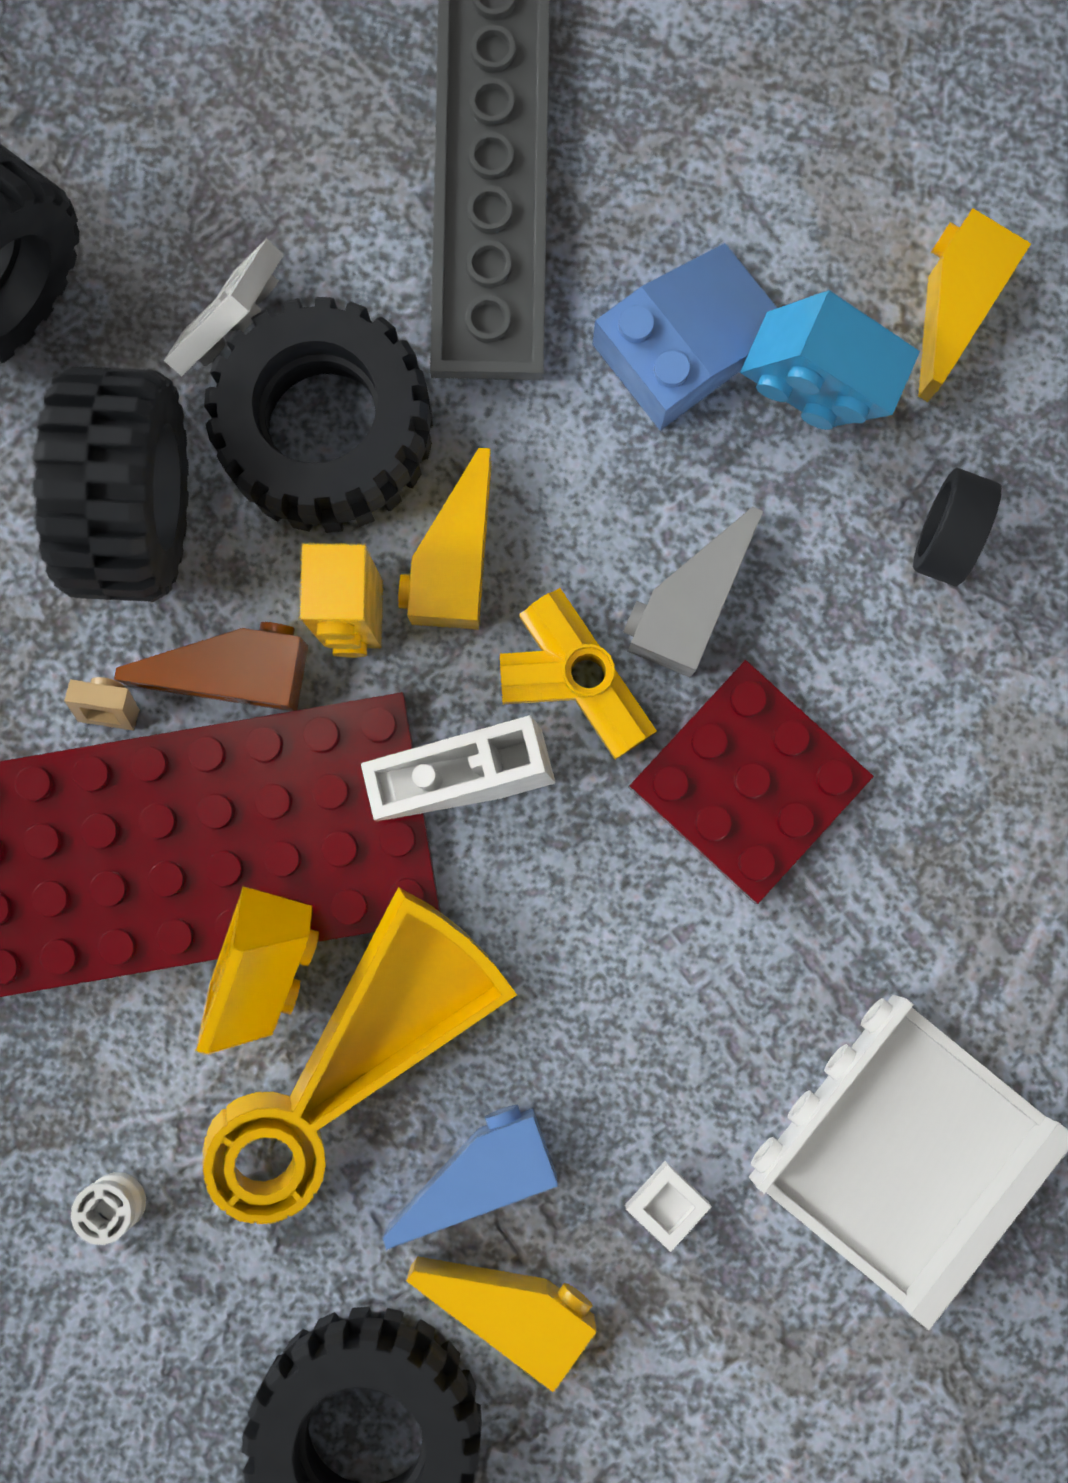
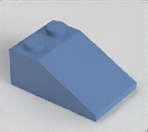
[592,243,777,431]

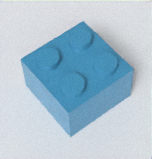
[740,290,920,430]

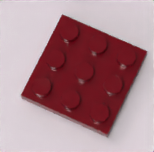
[628,660,874,904]

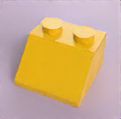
[196,886,319,1055]

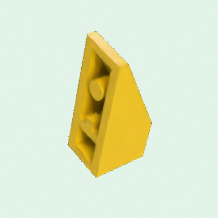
[918,208,1031,402]
[398,448,492,630]
[406,1256,597,1393]

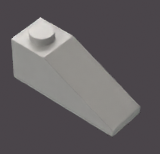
[623,507,763,678]

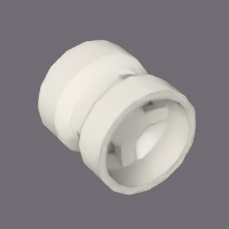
[71,1172,146,1245]

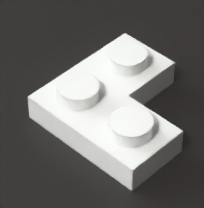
[164,239,284,376]

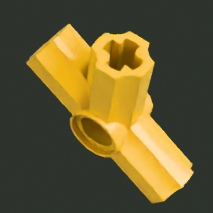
[500,588,657,760]

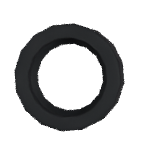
[913,468,1002,586]

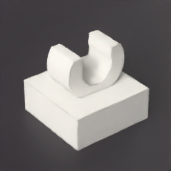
[625,1161,711,1252]

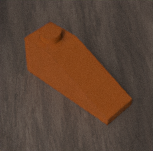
[114,622,308,711]

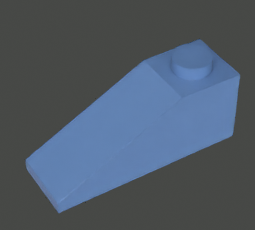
[382,1104,558,1250]

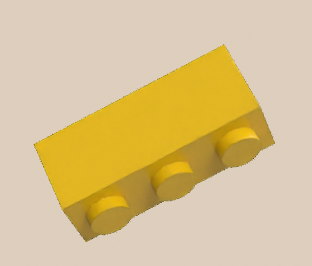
[300,544,383,658]

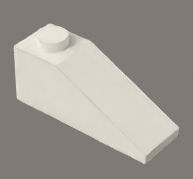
[361,715,556,821]

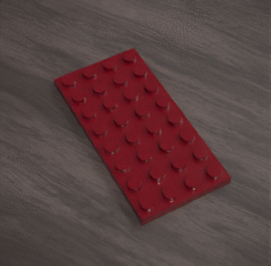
[0,692,441,997]

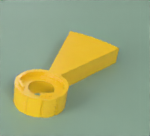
[202,887,517,1224]

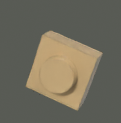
[64,677,140,731]

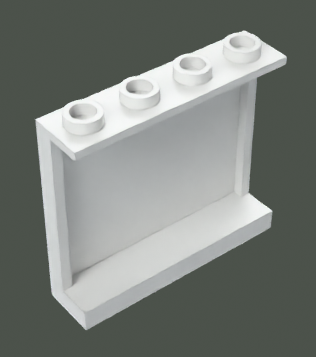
[749,995,1068,1330]

